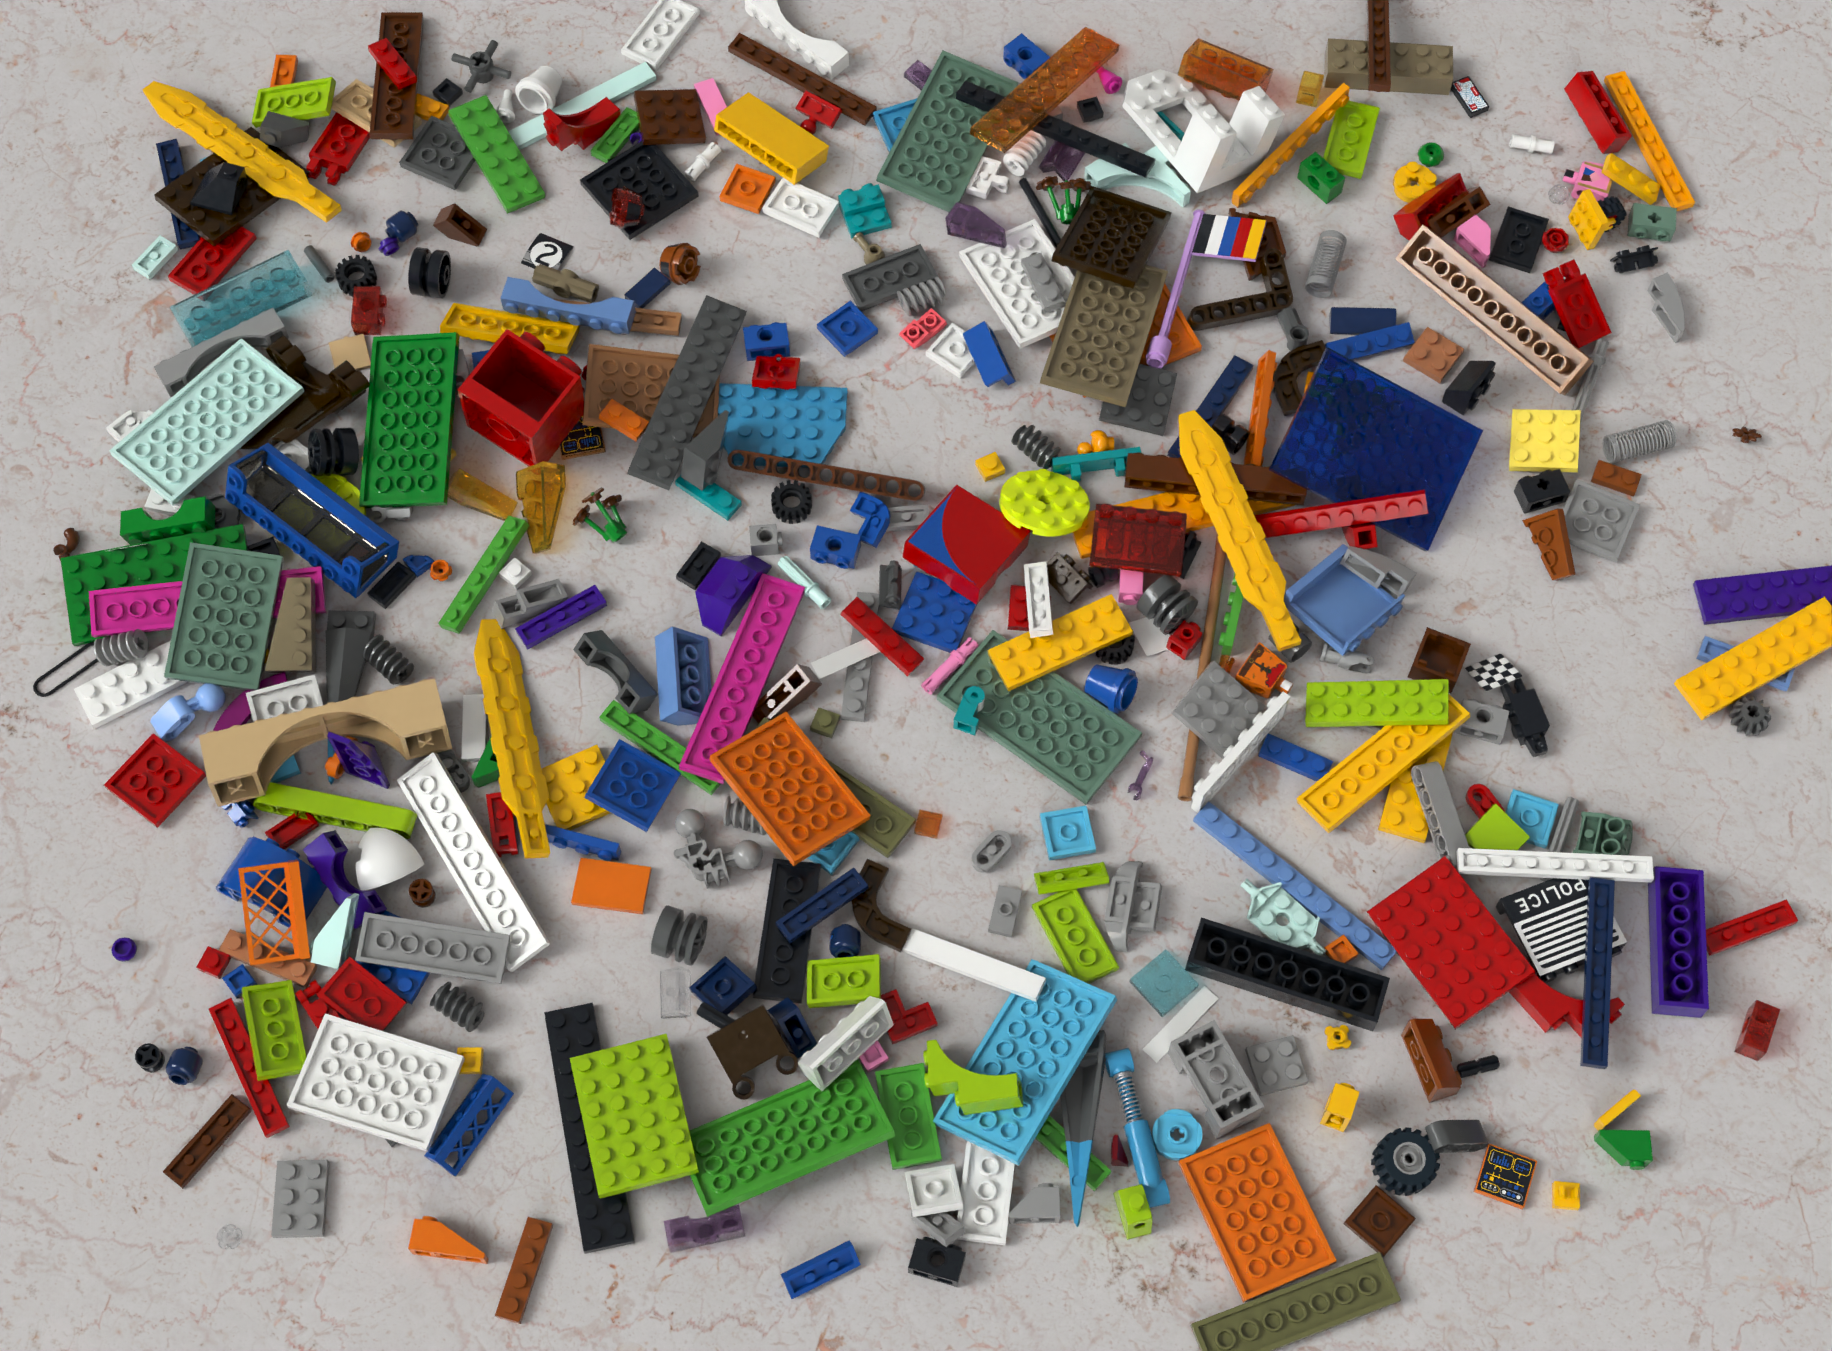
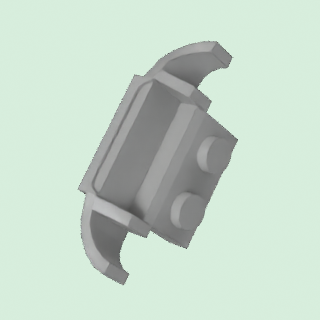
[1104,861,1162,952]

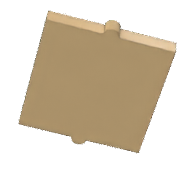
[328,334,371,371]

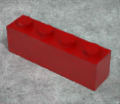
[1564,71,1632,154]

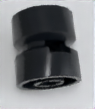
[1211,414,1250,455]

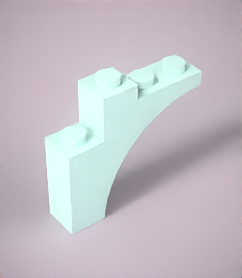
[1084,143,1191,208]

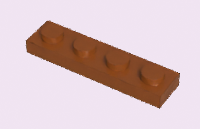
[495,1217,553,1324]

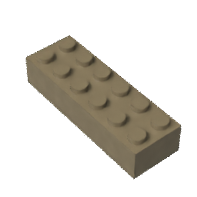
[1324,38,1453,95]

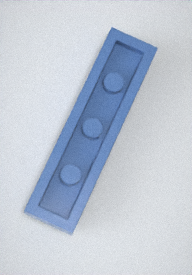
[1696,636,1795,692]

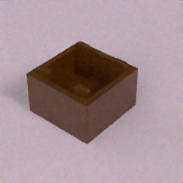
[1408,627,1471,694]

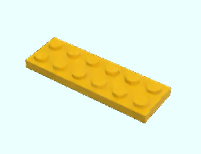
[440,303,579,354]
[988,594,1133,692]
[1378,732,1453,843]

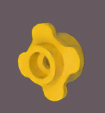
[1324,1025,1351,1050]

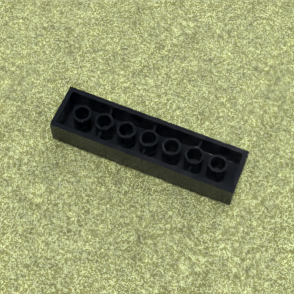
[1185,917,1390,1031]

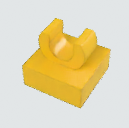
[1552,1181,1580,1211]

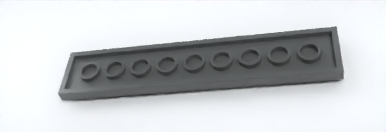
[627,295,747,490]

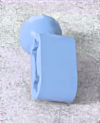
[150,683,226,742]

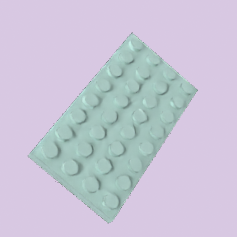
[109,338,304,506]

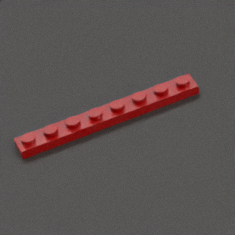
[1254,490,1428,538]

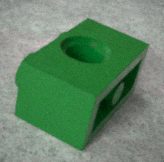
[1297,151,1345,204]

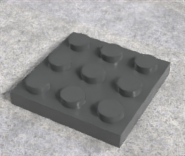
[399,116,476,190]
[1099,364,1177,436]

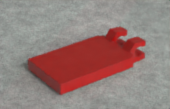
[306,112,370,186]
[1543,259,1612,348]

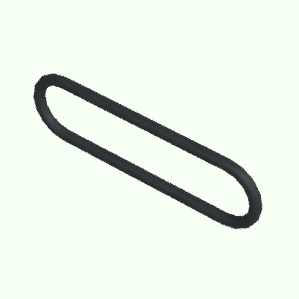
[33,642,98,697]

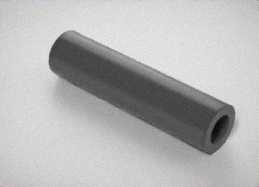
[304,245,335,283]

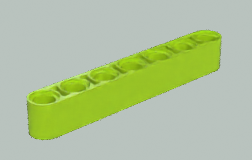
[253,782,417,839]

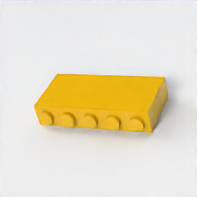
[714,92,829,185]

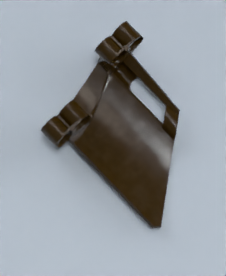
[239,335,370,449]

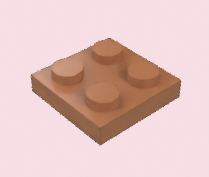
[1403,327,1464,383]

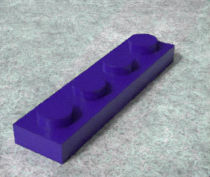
[515,585,607,650]

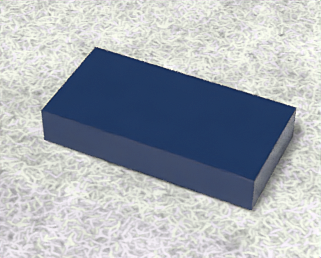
[624,267,670,309]

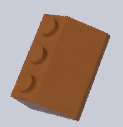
[1401,1019,1462,1103]

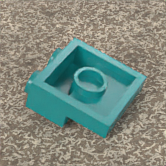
[838,183,892,239]

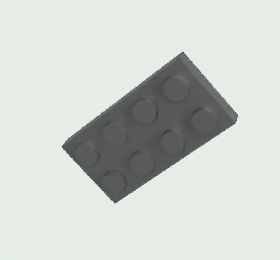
[842,244,938,311]

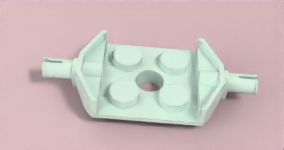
[1241,879,1327,956]

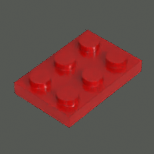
[317,956,407,1031]

